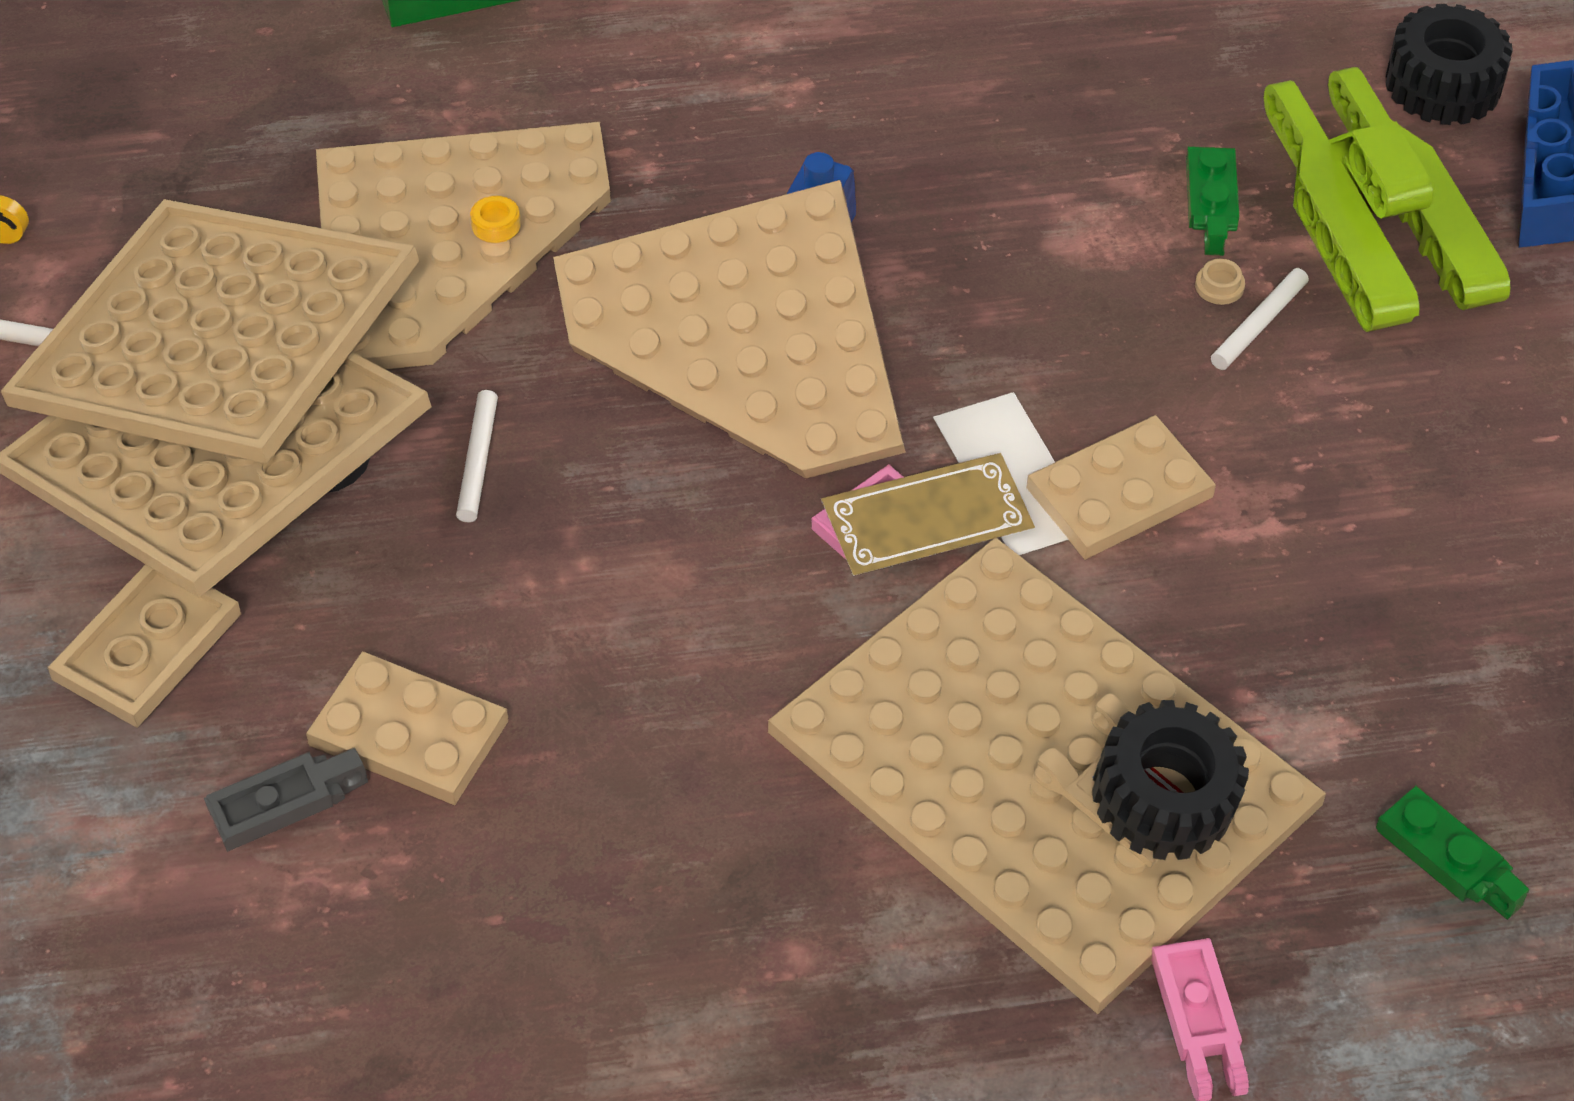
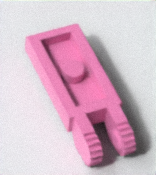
[1151,938,1249,1101]

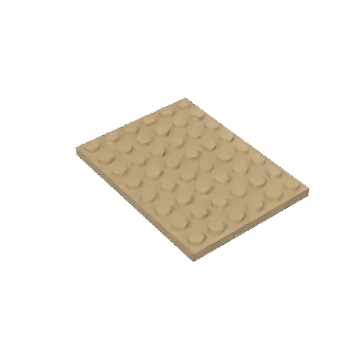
[768,537,1326,1014]

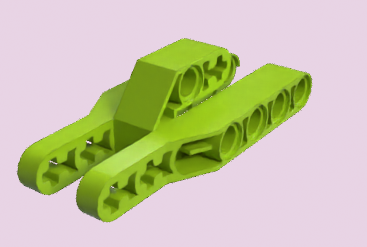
[1264,67,1511,332]

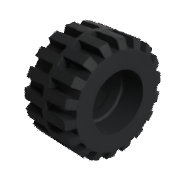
[1385,4,1513,125]
[1092,700,1249,860]

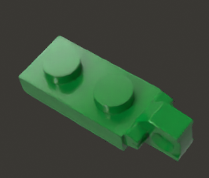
[1186,146,1239,256]
[1376,786,1529,920]

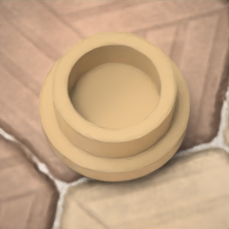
[1195,259,1245,305]

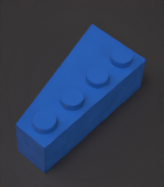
[1518,60,1574,248]

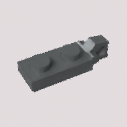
[204,748,368,852]

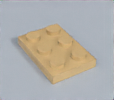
[1026,415,1216,560]
[48,564,241,728]
[306,651,508,805]

